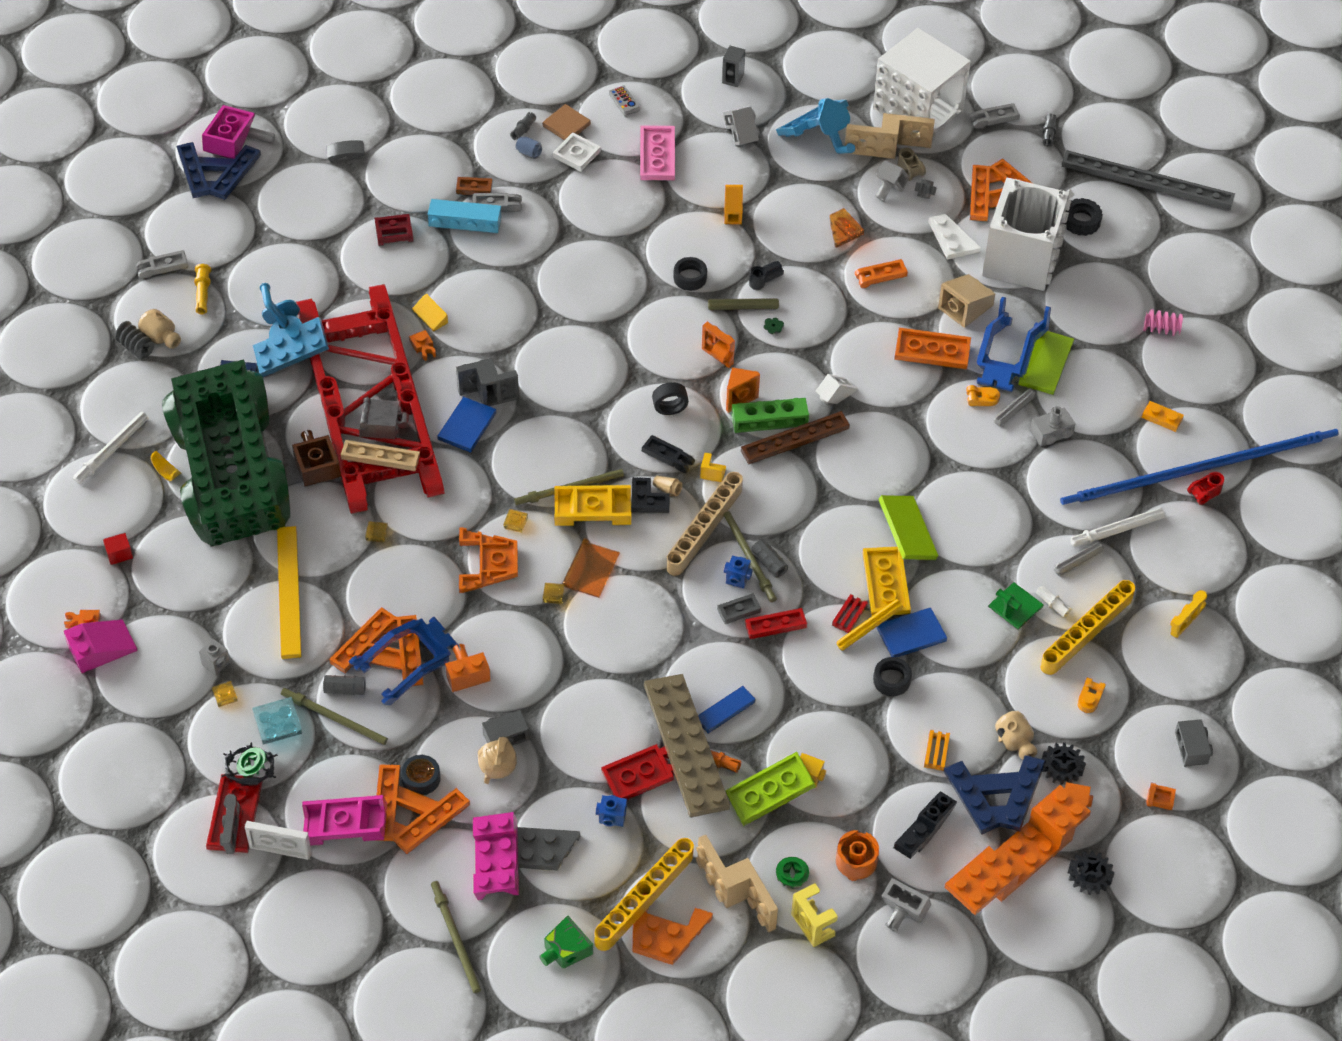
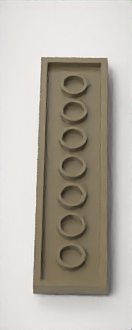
[644,674,730,818]

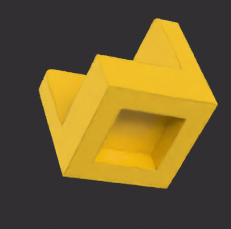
[700,453,726,482]

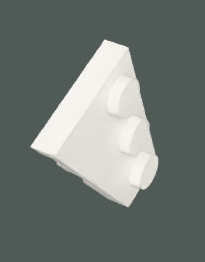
[929,214,981,260]

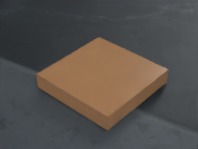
[542,104,591,141]

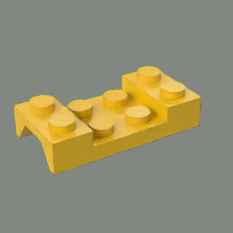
[554,485,631,526]

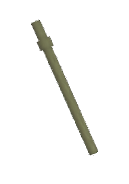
[514,469,624,506]
[724,511,777,603]
[281,688,388,745]
[431,881,481,993]

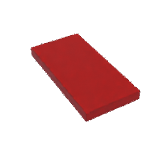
[206,774,263,853]

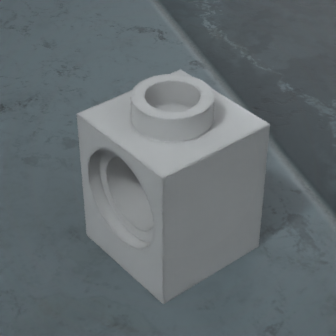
[199,639,230,675]

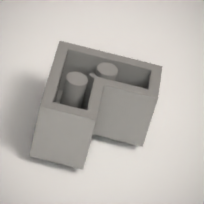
[723,107,760,145]

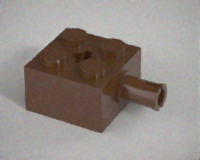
[292,430,341,487]

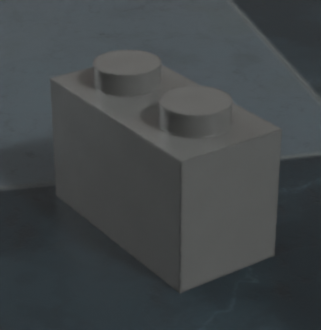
[722,45,746,87]
[482,710,529,746]
[1175,719,1213,767]

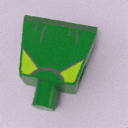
[539,915,593,968]

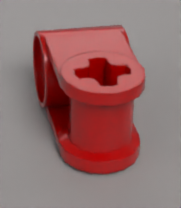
[1187,472,1225,505]

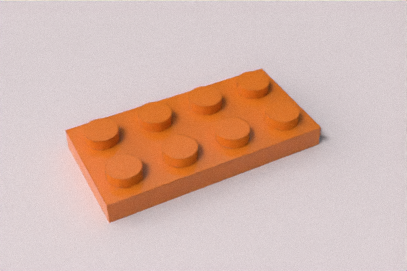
[894,327,971,369]

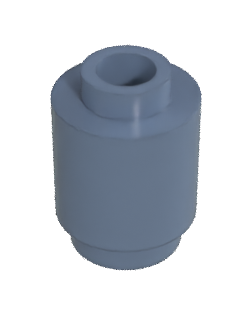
[516,136,542,158]

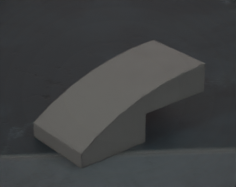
[327,140,365,162]

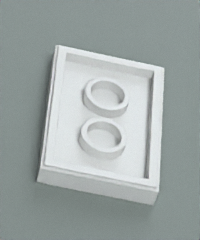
[245,821,312,860]

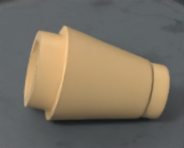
[653,475,682,497]

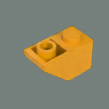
[724,185,743,224]

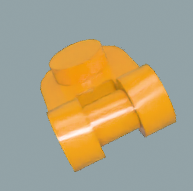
[966,385,1000,406]
[1077,677,1106,713]

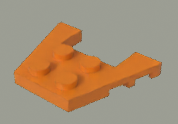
[459,527,518,593]
[632,892,713,965]

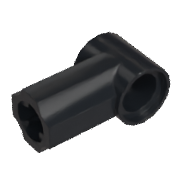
[749,261,784,290]

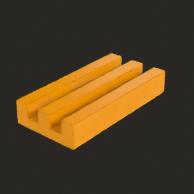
[924,730,950,771]

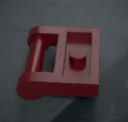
[374,214,414,246]

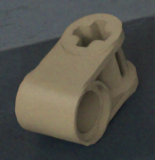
[897,147,926,181]

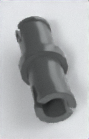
[510,112,536,141]
[1042,113,1057,146]

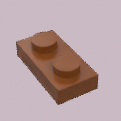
[456,177,493,195]

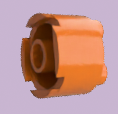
[836,830,879,881]

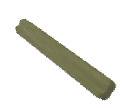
[708,298,779,310]

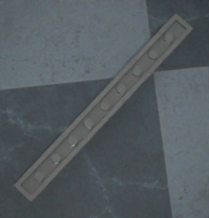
[1061,150,1235,210]

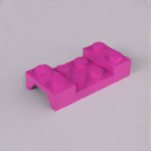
[302,795,387,846]
[473,812,519,900]

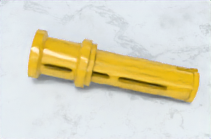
[194,264,211,314]

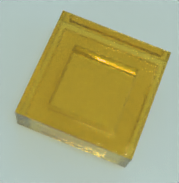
[365,521,388,542]
[543,583,564,604]

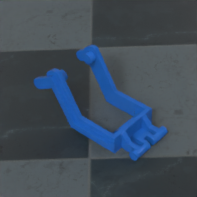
[976,297,1051,392]
[348,616,460,705]

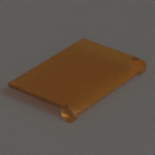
[562,538,620,598]

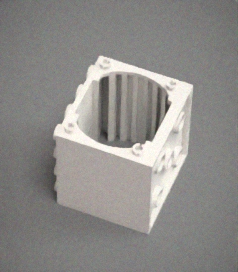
[873,28,971,137]
[982,177,1071,291]

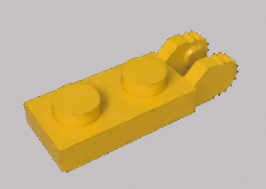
[1170,590,1207,638]

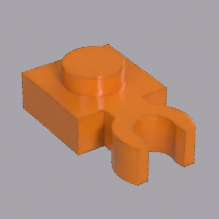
[409,330,436,361]
[64,610,101,629]

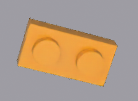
[1142,401,1184,432]

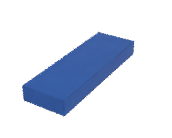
[698,686,756,734]

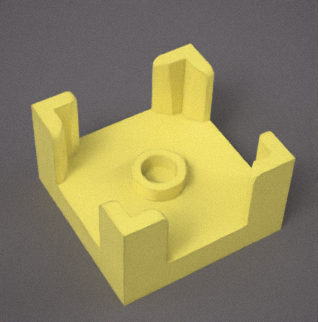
[791,883,838,947]

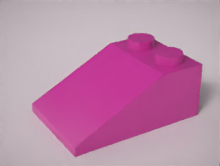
[202,105,255,159]
[63,619,138,674]

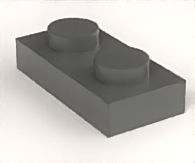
[717,593,761,625]

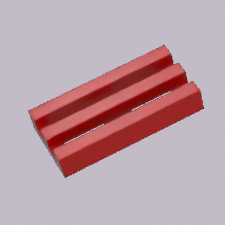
[832,594,868,633]

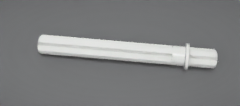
[73,412,148,484]
[1070,508,1165,548]

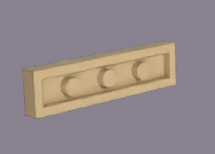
[341,440,420,471]

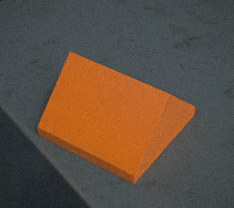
[726,367,760,413]

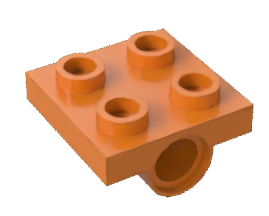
[702,321,735,368]

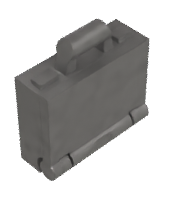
[359,397,409,439]

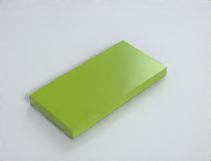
[1018,331,1074,395]
[878,495,938,560]
[725,752,816,826]

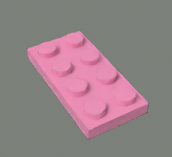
[640,126,675,180]

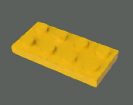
[862,546,911,616]

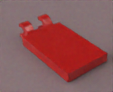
[601,744,675,800]

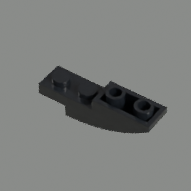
[893,791,957,859]

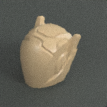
[477,737,517,784]

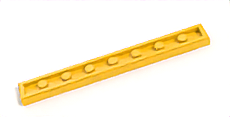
[277,526,302,659]

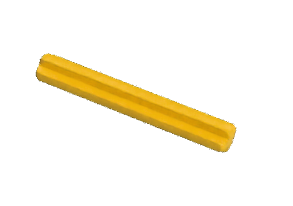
[836,599,903,651]

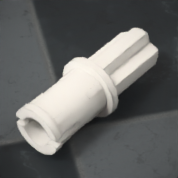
[1036,586,1072,618]

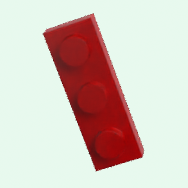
[745,608,807,639]

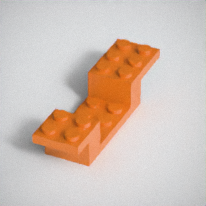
[944,785,1091,915]

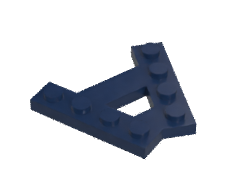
[176,142,261,200]
[944,755,1045,835]

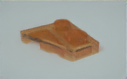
[829,208,864,248]

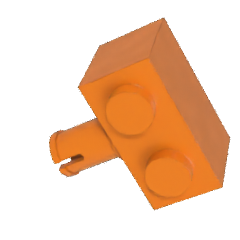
[445,644,491,692]

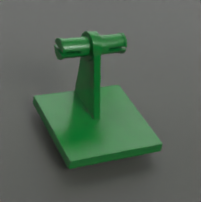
[988,582,1044,629]

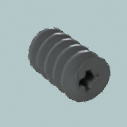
[115,321,155,359]

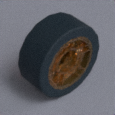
[401,754,441,795]

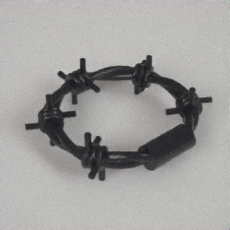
[221,742,278,786]

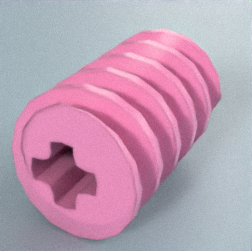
[1143,309,1183,336]

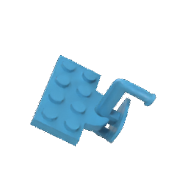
[776,98,855,154]
[253,283,329,377]

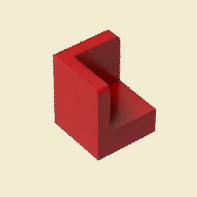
[103,533,133,565]

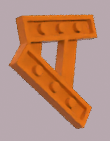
[970,158,1033,221]
[329,607,424,686]
[375,765,470,854]

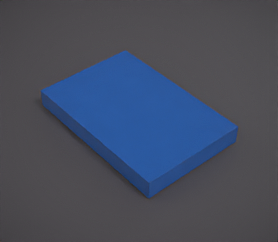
[437,397,497,453]
[877,607,947,658]

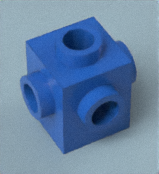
[724,555,753,589]
[595,795,627,827]

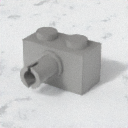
[875,160,910,201]
[1030,406,1076,447]
[882,878,932,932]

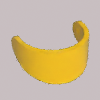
[151,451,181,481]

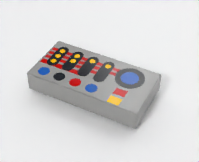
[609,85,640,116]

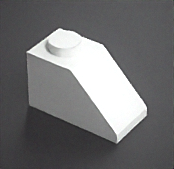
[816,374,858,404]

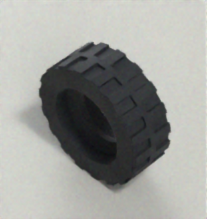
[1063,198,1103,236]

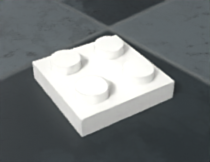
[553,132,601,172]

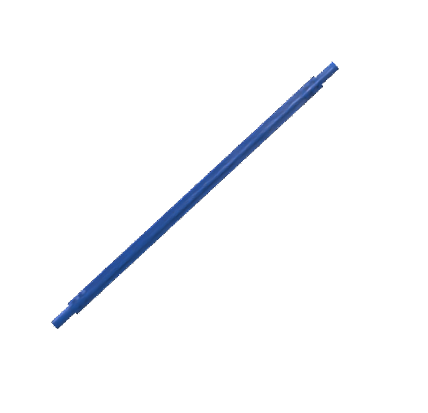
[1060,429,1339,505]

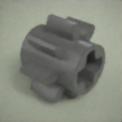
[914,179,937,199]

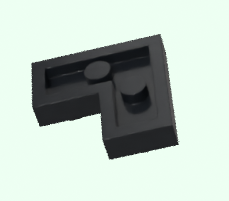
[631,477,670,513]

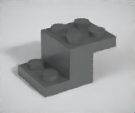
[456,358,519,406]

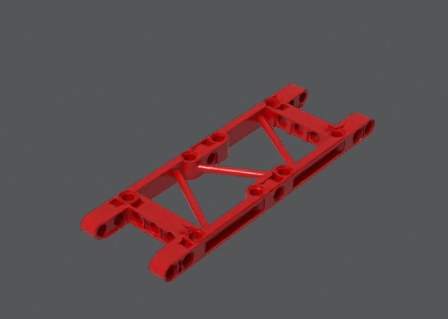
[296,284,445,514]

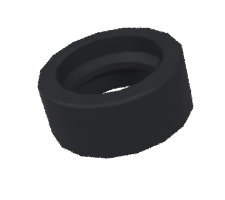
[673,257,707,291]
[652,382,689,415]
[873,657,912,696]

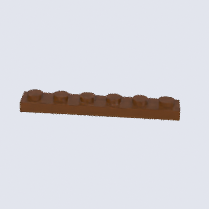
[741,411,850,465]

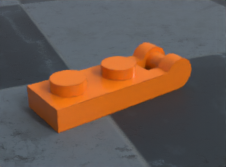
[855,259,908,288]

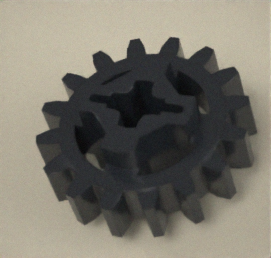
[1041,742,1086,785]
[1067,850,1114,895]

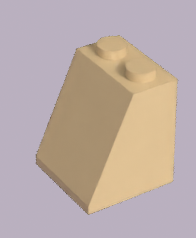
[938,274,995,328]

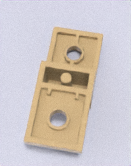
[845,113,935,159]
[696,835,778,932]

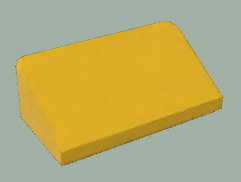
[412,294,448,332]

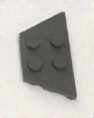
[518,827,580,871]

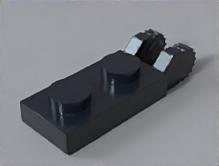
[641,435,695,473]

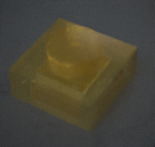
[503,509,528,533]
[212,681,238,707]

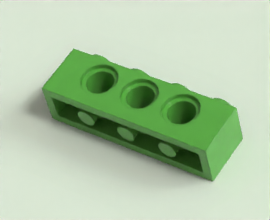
[731,398,809,433]

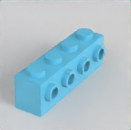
[428,199,501,233]

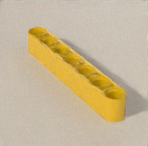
[1040,580,1135,675]
[594,838,694,951]

